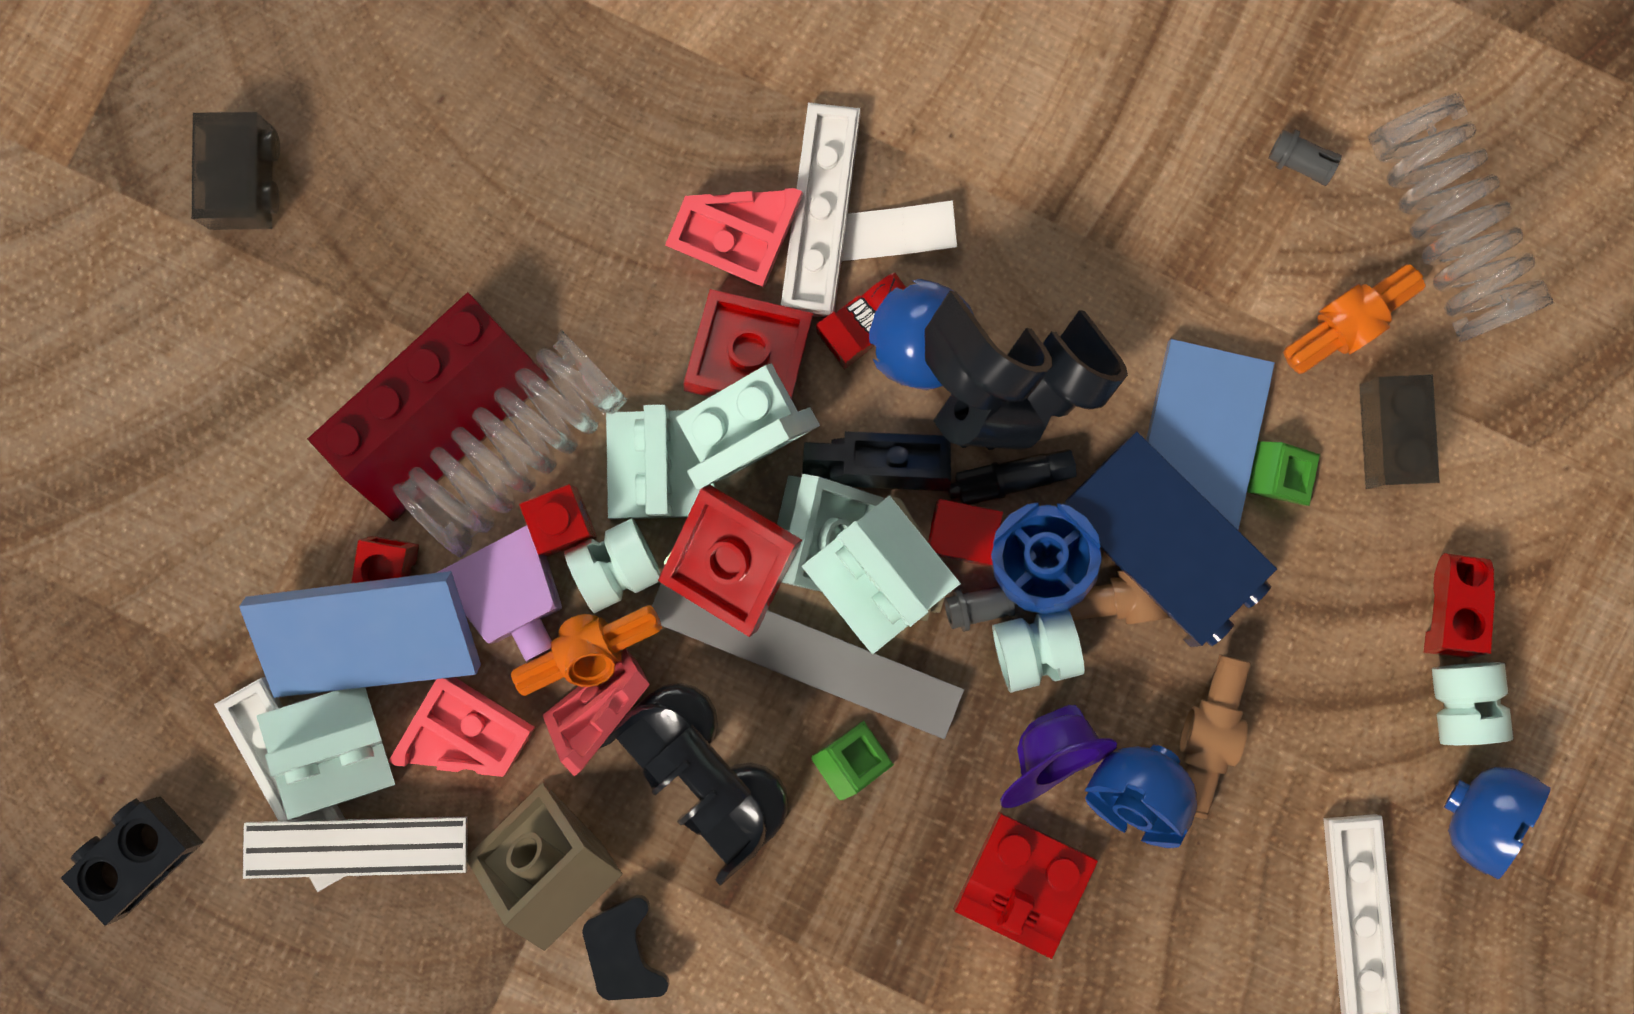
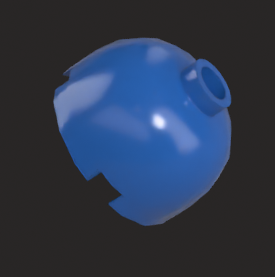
[869,279,975,390]
[991,503,1102,614]
[1085,745,1197,848]
[1444,767,1551,879]

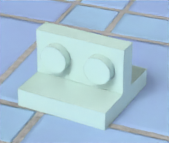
[676,363,820,490]
[606,405,715,519]
[777,474,883,592]
[801,495,961,655]
[256,687,395,820]

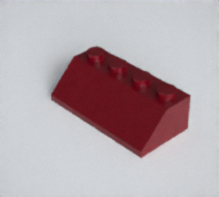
[307,292,550,522]

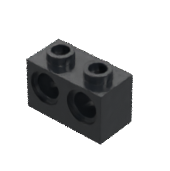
[61,796,204,926]

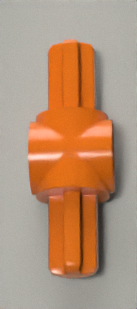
[1283,264,1426,374]
[511,605,662,696]

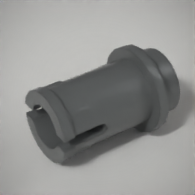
[1268,129,1342,186]
[944,586,1015,632]

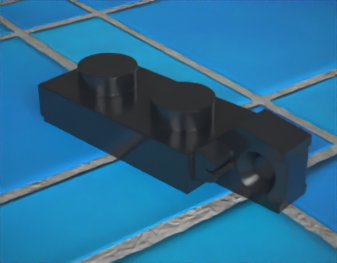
[802,431,951,491]

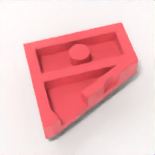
[665,188,804,287]
[542,648,650,776]
[388,677,536,777]

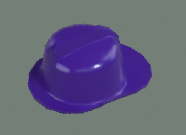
[1000,705,1117,808]

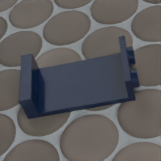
[1063,431,1277,647]

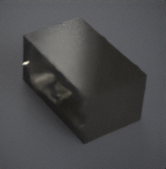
[191,112,280,230]
[1359,374,1440,489]

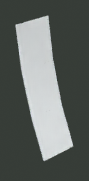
[841,200,957,261]

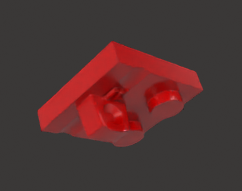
[684,289,813,400]
[658,484,802,637]
[953,812,1098,959]

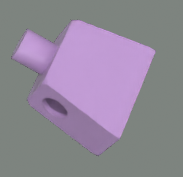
[437,525,562,662]

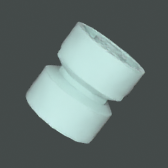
[564,518,661,613]
[992,609,1085,693]
[1432,662,1513,745]

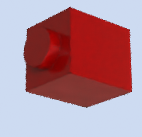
[519,484,597,557]
[928,499,1003,566]

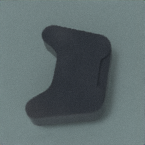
[582,895,670,1001]

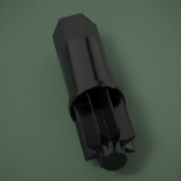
[948,449,1077,505]

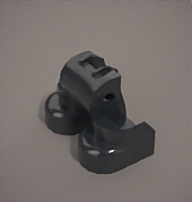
[925,291,1128,450]
[600,683,788,886]

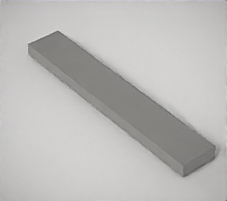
[652,583,964,740]

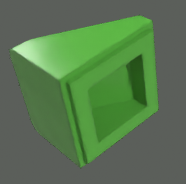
[1247,441,1320,506]
[811,721,894,800]

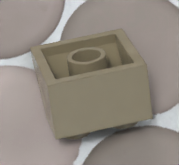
[467,783,623,951]

